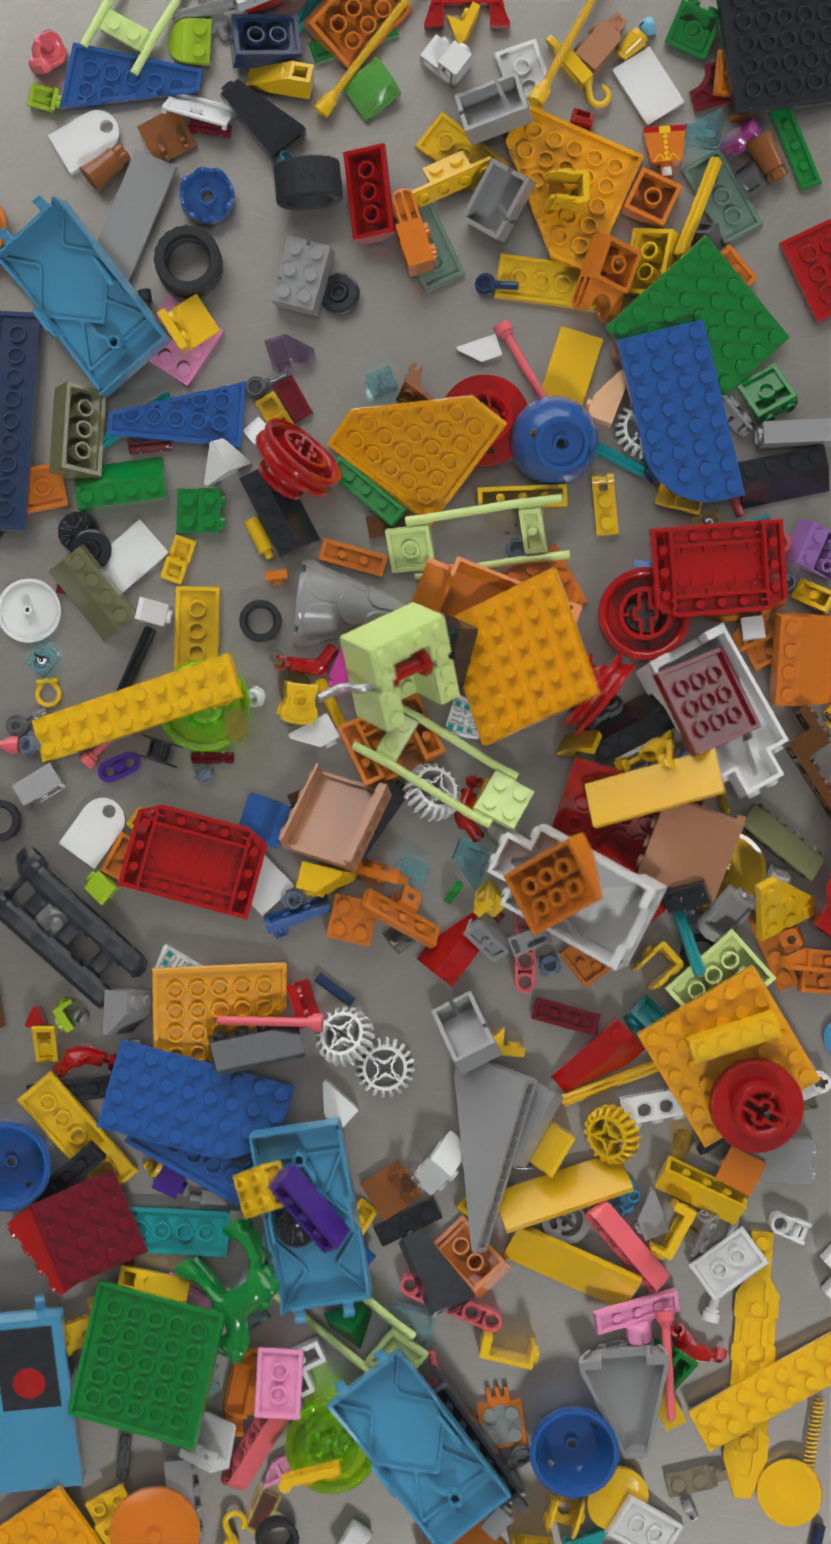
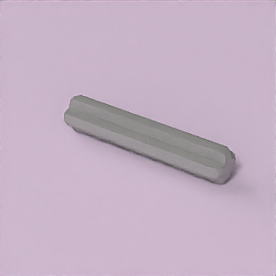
[172,0,236,23]

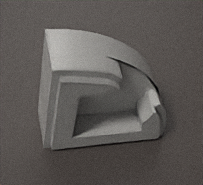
[681,1498,699,1522]

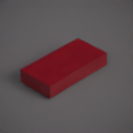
[273,374,313,424]

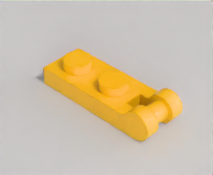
[591,472,619,537]
[278,1459,342,1493]

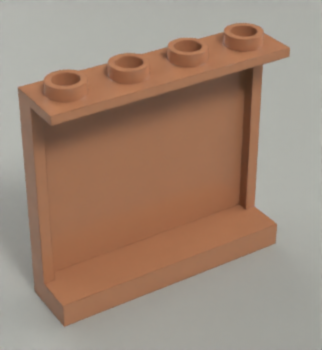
[279,763,392,872]
[635,802,746,903]

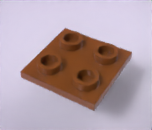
[137,111,197,162]
[396,363,434,403]
[360,1160,422,1221]

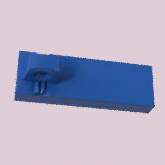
[264,894,332,939]

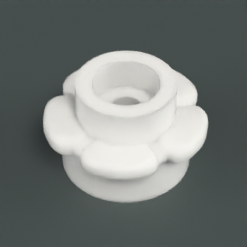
[245,686,266,707]

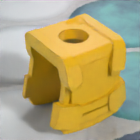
[544,168,590,212]
[276,680,318,725]
[630,942,684,991]
[543,1491,586,1539]

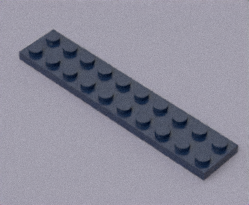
[0,311,42,532]

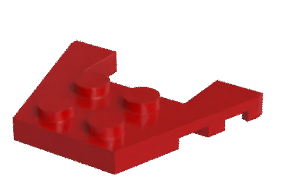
[424,0,510,28]

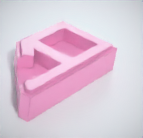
[263,1450,301,1490]

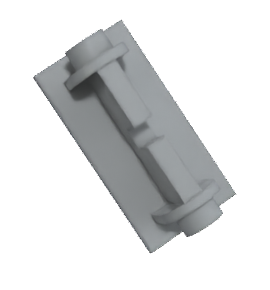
[722,394,756,437]
[685,1210,719,1257]

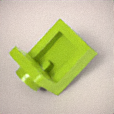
[27,83,62,113]
[52,997,77,1033]

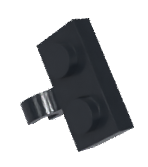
[663,880,712,925]

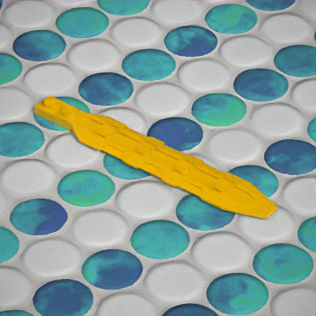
[723,1229,780,1499]

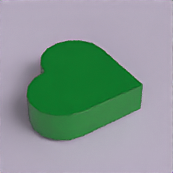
[443,878,463,904]

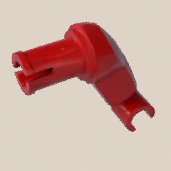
[274,643,339,675]
[454,774,485,843]
[52,1045,117,1078]
[671,1323,728,1363]

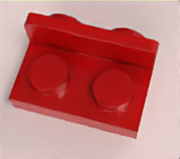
[286,979,320,1029]

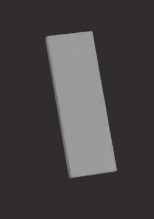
[98,149,177,282]

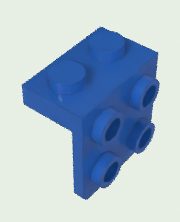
[238,793,292,849]

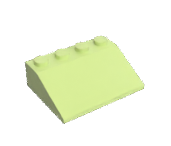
[665,928,776,1006]

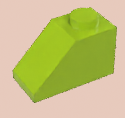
[84,870,121,905]

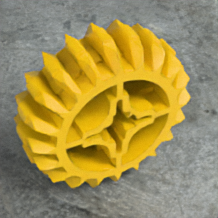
[583,1104,642,1165]

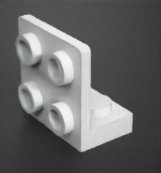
[179,1410,236,1473]

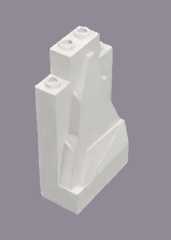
[635,623,789,799]
[487,824,668,970]

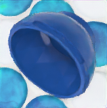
[511,396,598,485]
[0,1121,51,1212]
[529,1406,619,1499]

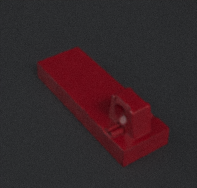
[531,997,602,1036]

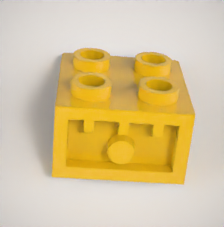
[157,294,220,355]
[233,1160,284,1219]

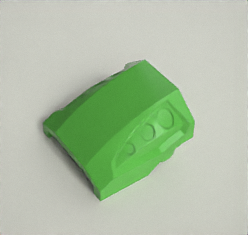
[343,56,401,122]

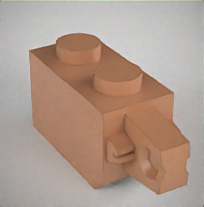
[574,12,627,77]

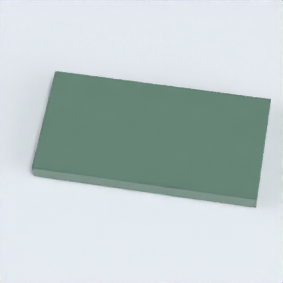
[681,148,763,247]
[394,203,465,294]

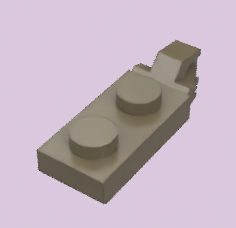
[664,1464,728,1498]

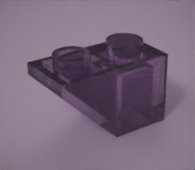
[264,334,316,371]

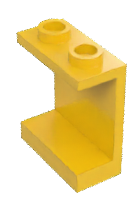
[478,1329,540,1370]

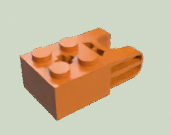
[393,188,437,277]
[571,234,642,324]

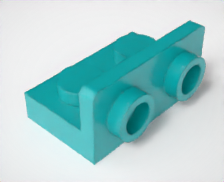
[623,994,667,1032]

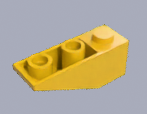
[245,61,314,99]
[117,1265,192,1302]

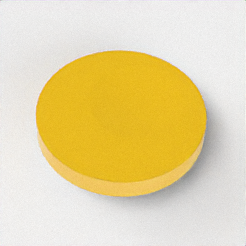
[757,1458,823,1527]
[585,1465,649,1530]

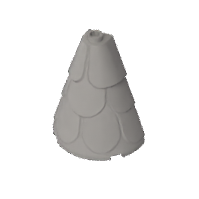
[293,558,405,647]
[579,1339,670,1460]

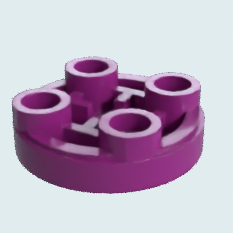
[719,118,761,156]

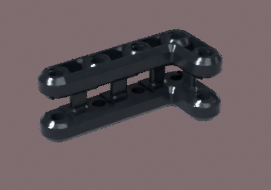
[0,846,149,1010]

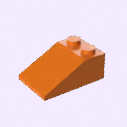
[434,1214,512,1298]

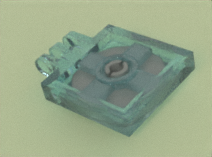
[387,1300,436,1353]

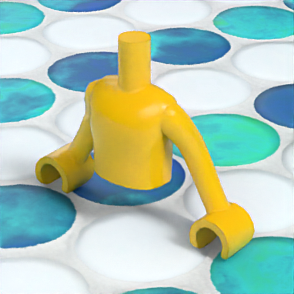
[614,730,675,771]

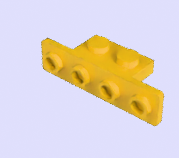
[411,150,492,208]

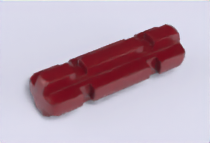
[188,119,232,138]
[128,440,172,455]
[191,752,235,764]

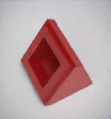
[570,108,595,131]
[25,1005,48,1028]

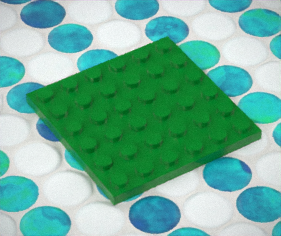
[604,235,790,399]
[67,1279,227,1450]

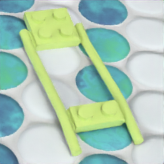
[80,0,182,76]
[385,494,571,581]
[352,704,535,831]
[273,1292,428,1373]

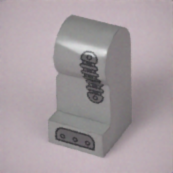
[507,929,552,958]

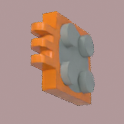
[477,1385,527,1448]

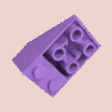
[785,519,831,583]

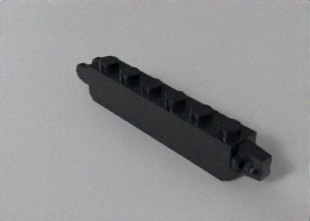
[421,1365,529,1514]

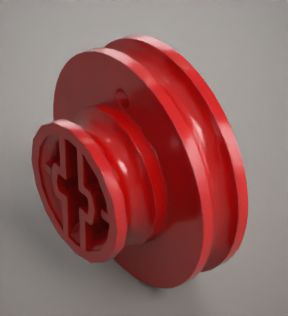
[445,374,528,468]
[255,418,341,500]
[598,568,691,660]
[561,652,635,736]
[708,1057,804,1153]

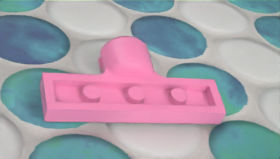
[592,1288,680,1346]

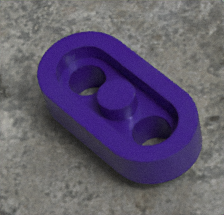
[98,752,141,783]

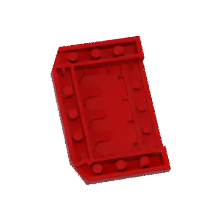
[649,519,788,617]
[117,804,268,920]

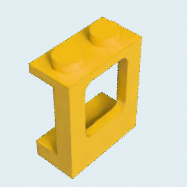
[647,1196,697,1261]

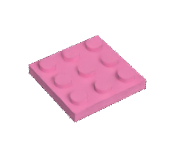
[148,295,224,387]

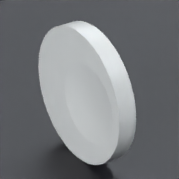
[0,579,62,643]

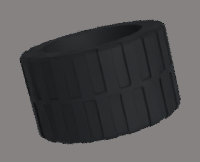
[273,155,343,210]
[153,225,223,299]

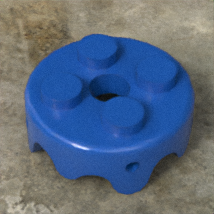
[179,167,235,225]

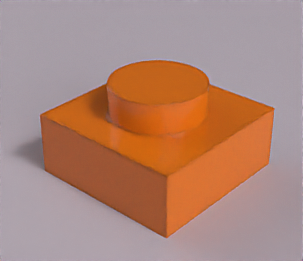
[265,569,289,586]

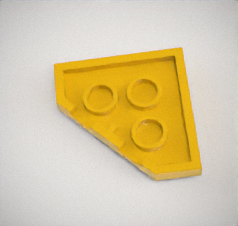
[755,876,815,941]

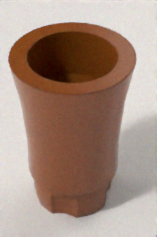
[745,130,789,184]
[79,143,131,192]

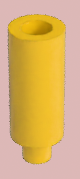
[244,516,275,560]

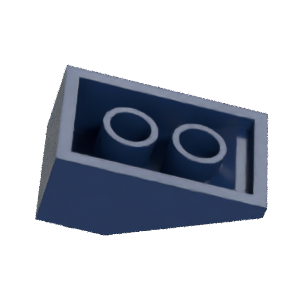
[228,14,302,68]

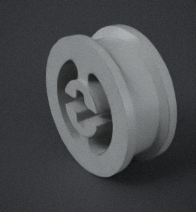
[541,1207,590,1244]

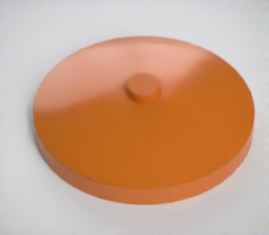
[110,1486,200,1544]

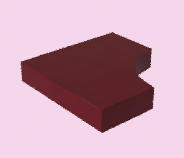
[689,61,732,114]

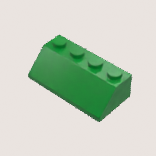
[75,456,169,512]

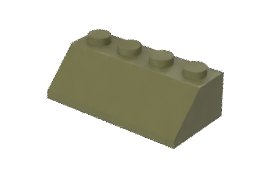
[49,381,106,478]
[49,544,136,641]
[742,803,825,881]

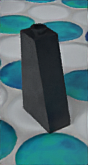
[221,79,306,161]
[362,780,406,859]
[398,1230,475,1318]

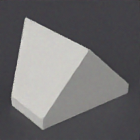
[204,438,253,486]

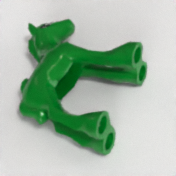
[173,1218,280,1365]

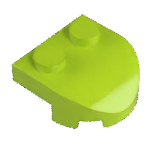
[168,18,213,66]

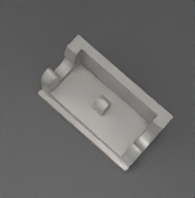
[12,762,67,810]
[464,912,511,963]

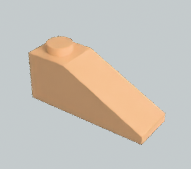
[585,369,626,428]

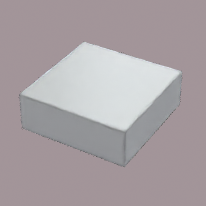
[740,615,766,641]

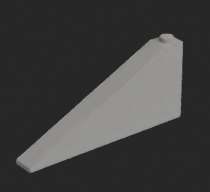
[454,1061,538,1253]

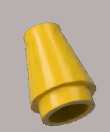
[616,27,648,61]

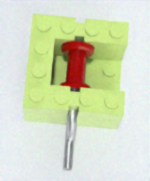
[316,602,460,732]

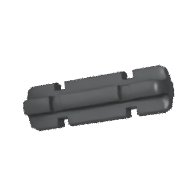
[116,1435,132,1480]

